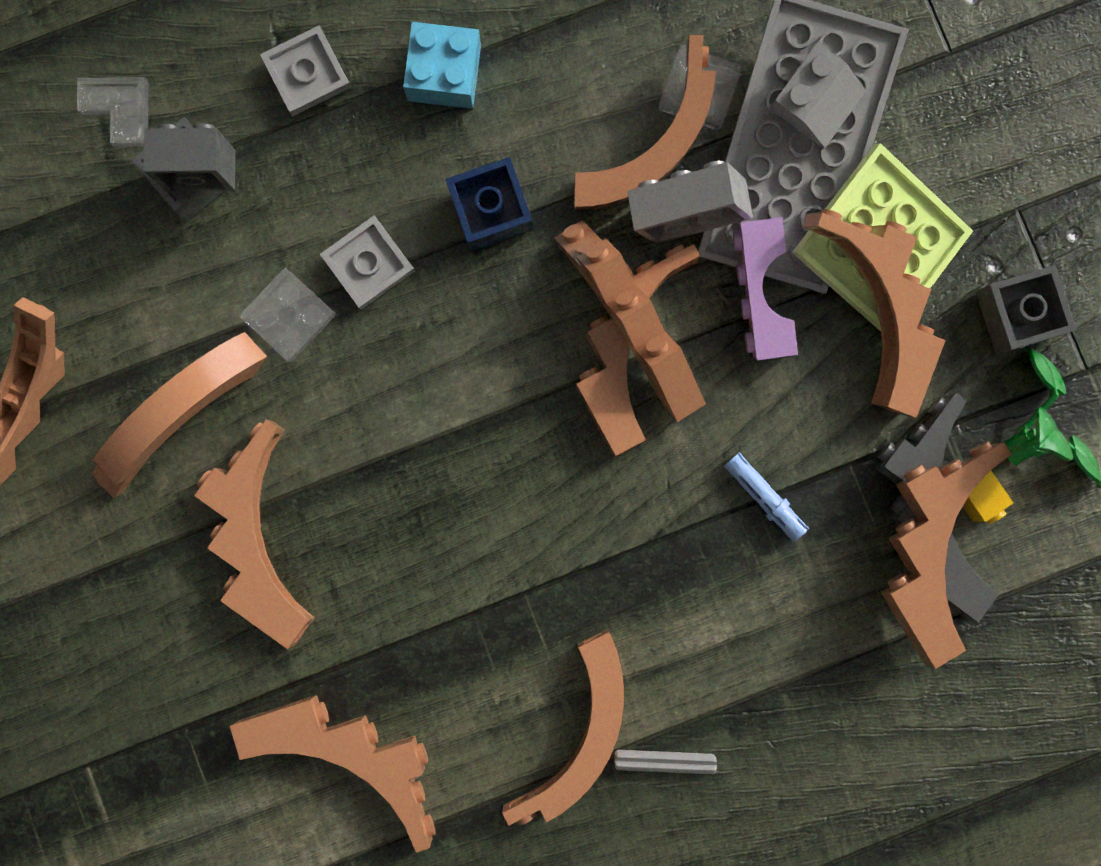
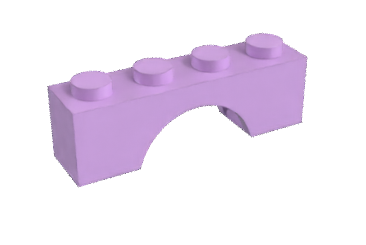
[733,217,798,360]

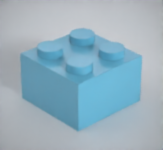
[403,22,481,109]

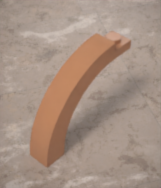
[575,35,716,210]
[91,332,267,498]
[502,629,624,826]

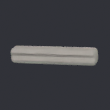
[614,750,717,774]

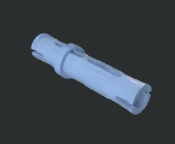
[723,452,809,542]

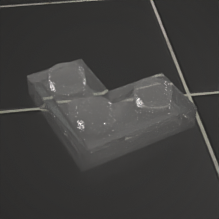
[77,77,149,147]

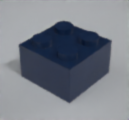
[445,157,533,252]

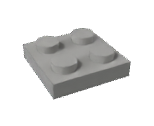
[260,25,351,117]
[320,215,415,310]

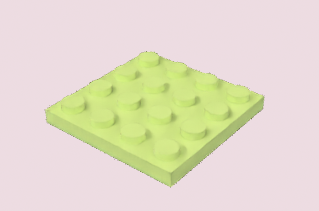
[792,143,973,331]

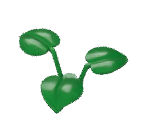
[1001,346,1101,488]

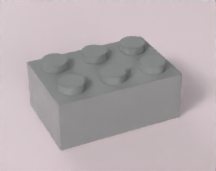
[628,161,753,244]

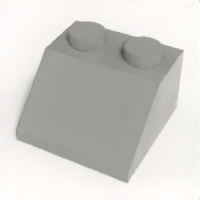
[769,42,866,149]

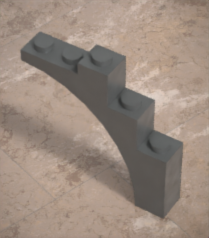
[875,393,999,623]

